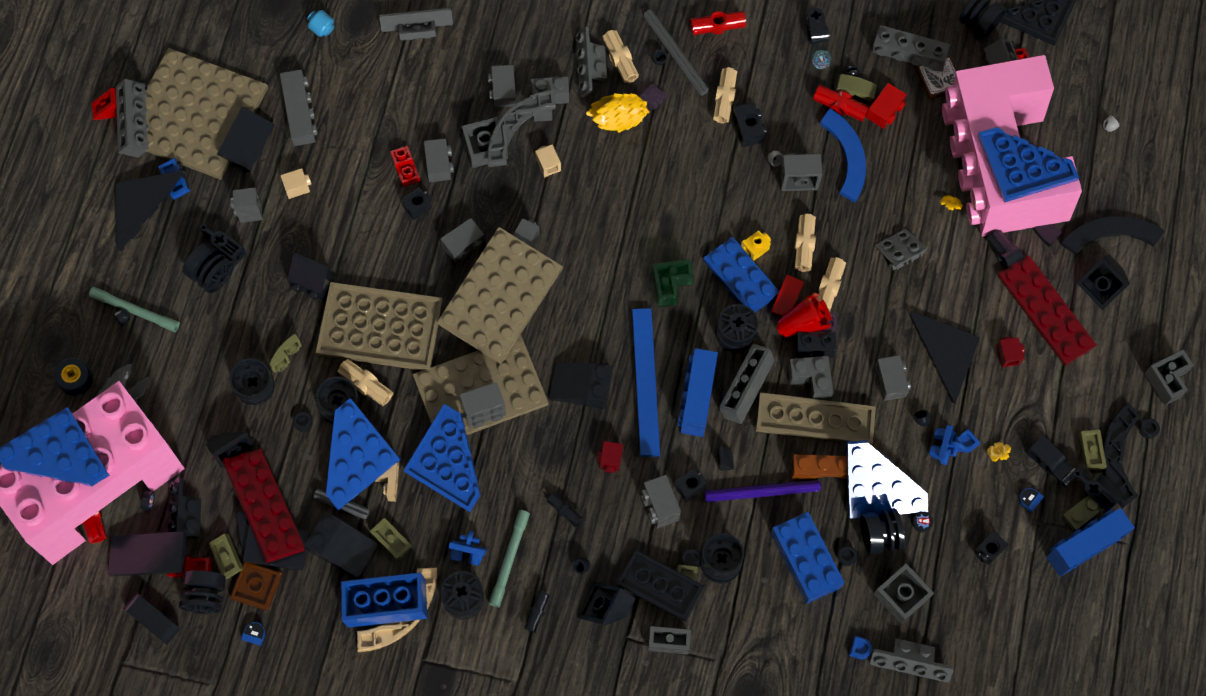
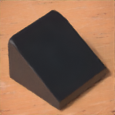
[717,446,734,471]

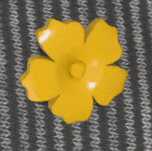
[940,195,963,210]
[987,442,1011,462]

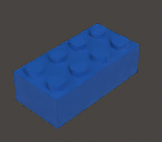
[678,348,718,437]
[1046,508,1135,577]
[770,512,845,604]
[341,573,427,628]

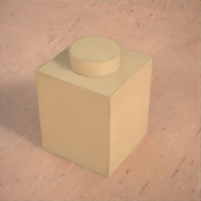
[535,145,561,177]
[281,168,311,199]

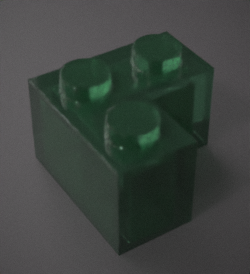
[652,259,694,308]

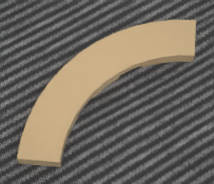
[357,568,437,652]

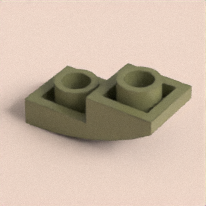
[836,74,877,102]
[269,334,302,373]

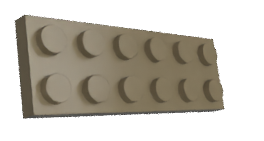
[756,392,876,445]

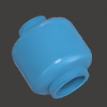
[307,10,335,37]

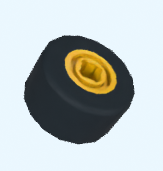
[54,358,93,396]

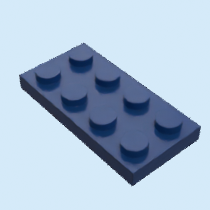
[703,237,779,312]

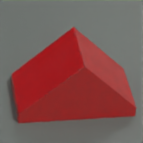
[92,87,117,120]

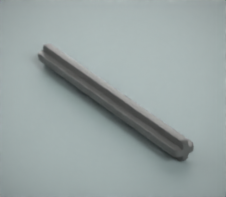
[644,9,709,96]

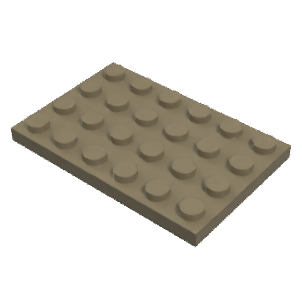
[437,227,563,364]
[316,282,443,371]
[413,335,549,435]

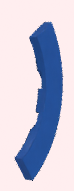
[820,109,866,203]

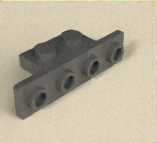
[379,8,453,40]
[576,26,607,98]
[870,638,954,683]

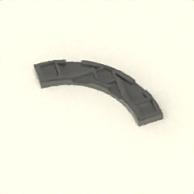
[488,90,556,167]

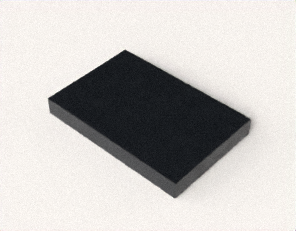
[217,106,275,172]
[243,525,309,571]

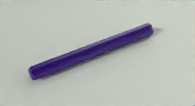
[704,480,821,502]

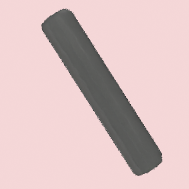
[313,489,370,519]

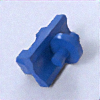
[929,425,964,465]
[449,531,487,566]

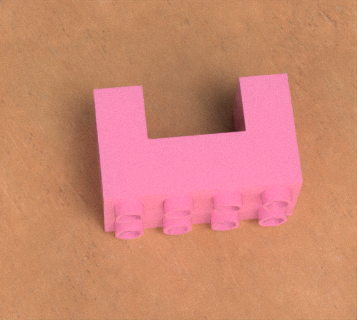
[942,55,1082,237]
[0,381,185,565]

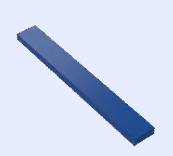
[632,308,660,457]

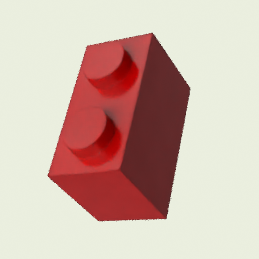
[866,83,907,129]

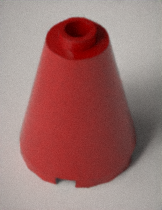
[777,293,832,337]

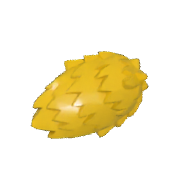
[586,93,650,133]

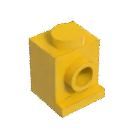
[741,230,771,261]

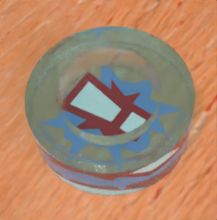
[813,50,831,69]

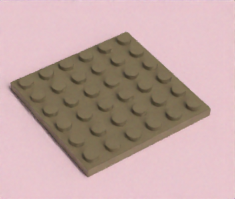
[145,48,268,180]

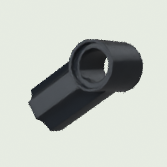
[987,230,1023,269]

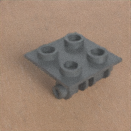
[875,228,927,271]

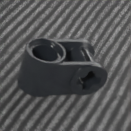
[806,7,829,44]

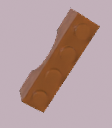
[792,455,847,480]

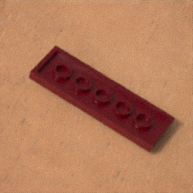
[997,256,1097,367]
[223,449,305,563]

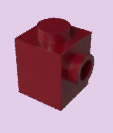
[996,336,1025,368]
[597,441,623,473]

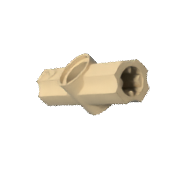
[602,30,639,83]
[713,67,737,124]
[795,214,816,272]
[817,257,846,311]
[337,359,393,406]

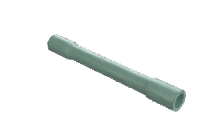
[89,287,180,332]
[488,510,530,608]

